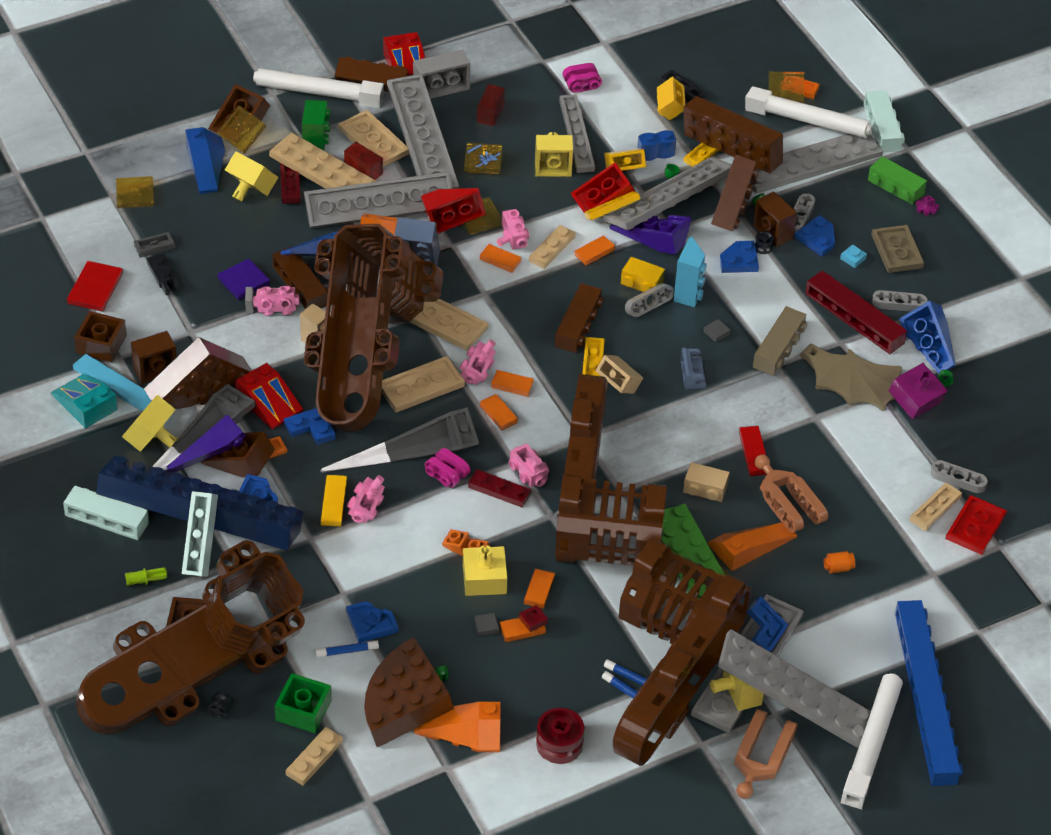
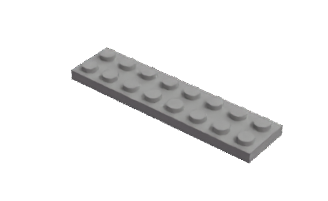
[387,74,459,189]
[752,134,883,194]
[603,157,732,230]
[304,172,452,229]
[691,594,804,733]
[718,629,871,748]

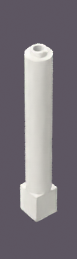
[253,68,384,108]
[745,86,873,138]
[841,673,903,810]

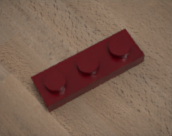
[280,163,300,204]
[468,469,531,508]

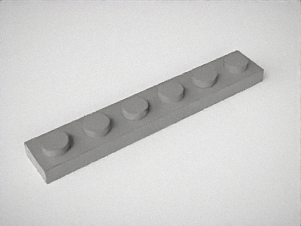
[559,94,595,173]

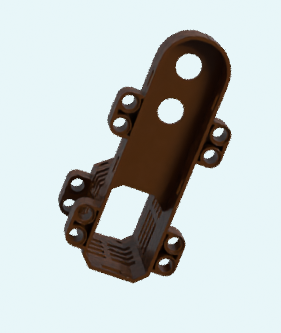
[304,224,443,431]
[555,374,667,565]
[612,538,751,766]
[76,540,305,735]

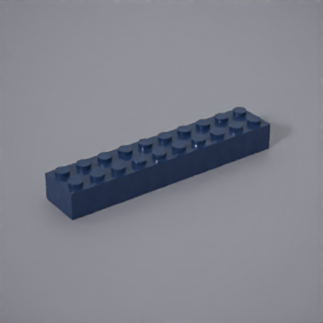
[96,456,304,551]

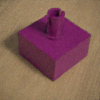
[888,362,947,420]

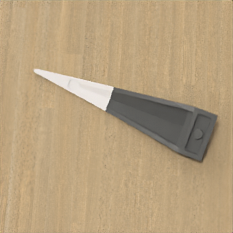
[152,384,256,471]
[320,407,479,472]

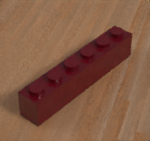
[805,270,907,355]

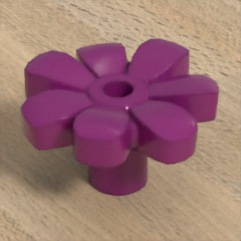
[916,196,939,216]

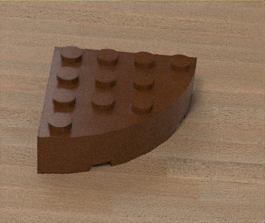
[711,154,759,232]
[144,337,252,409]
[364,637,454,747]

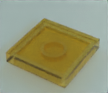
[769,72,804,103]
[217,106,267,154]
[116,176,154,208]
[463,197,502,235]

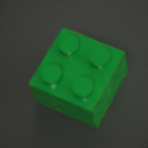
[302,100,331,151]
[275,673,332,733]

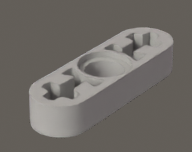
[794,194,815,235]
[625,283,674,317]
[872,290,928,312]
[930,460,988,493]

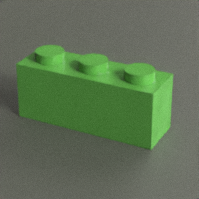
[868,156,927,205]

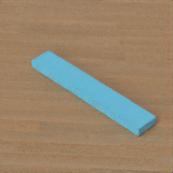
[73,354,151,412]

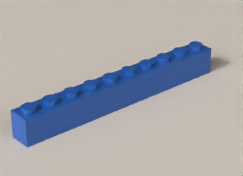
[895,600,963,786]

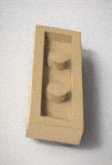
[529,225,575,269]
[909,483,962,532]
[286,727,343,786]

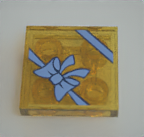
[464,143,503,174]

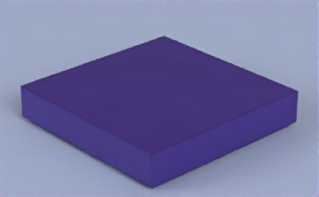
[217,258,270,300]

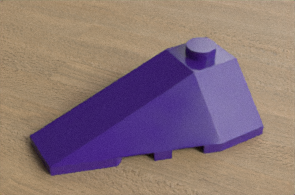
[609,215,691,254]
[166,414,246,473]

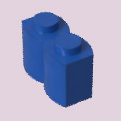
[637,130,676,161]

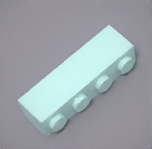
[864,90,905,152]
[63,486,149,540]
[182,491,218,577]

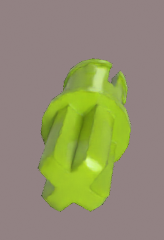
[125,567,167,586]

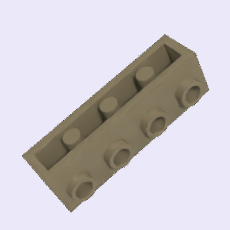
[753,306,808,376]

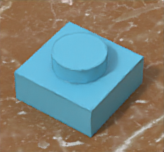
[840,245,867,268]

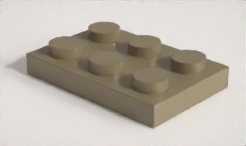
[871,225,924,273]

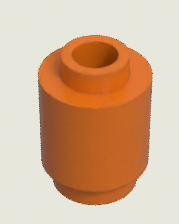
[824,551,855,574]

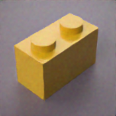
[657,77,685,120]
[604,148,646,171]
[621,257,665,292]

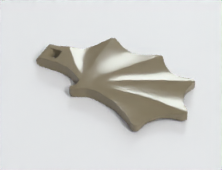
[800,344,902,411]

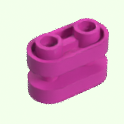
[562,63,602,93]
[425,448,471,488]

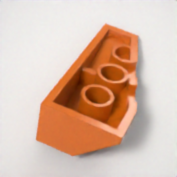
[708,522,797,571]
[414,702,500,752]

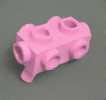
[497,209,529,250]
[253,286,300,316]
[460,339,496,385]
[509,443,549,487]
[347,475,385,523]

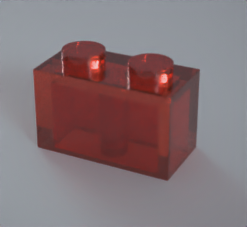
[477,84,505,126]
[344,141,383,180]

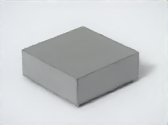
[245,287,254,314]

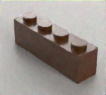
[335,57,409,93]
[272,246,328,309]
[555,283,604,353]

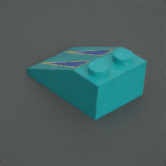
[51,374,118,429]

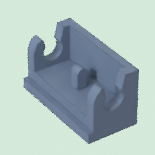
[680,348,706,389]

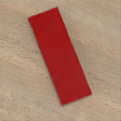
[739,426,767,476]

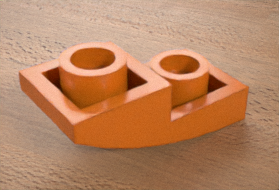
[442,529,490,556]

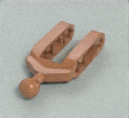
[755,455,828,533]
[734,709,798,799]

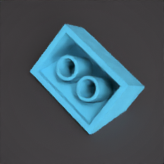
[674,237,707,307]

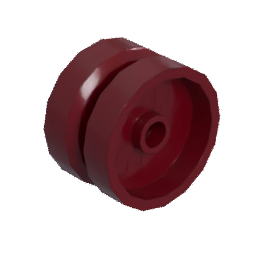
[536,707,585,764]

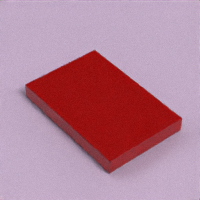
[67,260,123,312]
[945,495,1007,555]

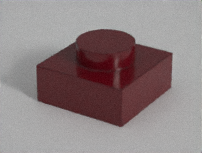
[519,605,548,632]

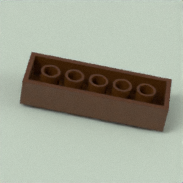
[684,96,783,173]

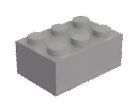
[413,50,470,99]

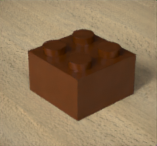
[753,191,797,247]
[74,311,127,362]
[131,331,177,384]

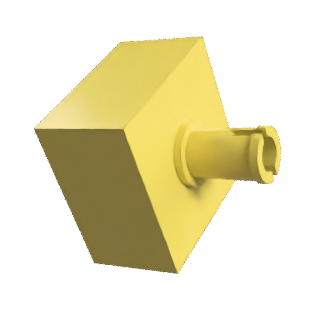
[535,132,573,177]
[225,151,278,202]
[122,395,178,452]
[463,545,507,596]
[710,671,764,711]

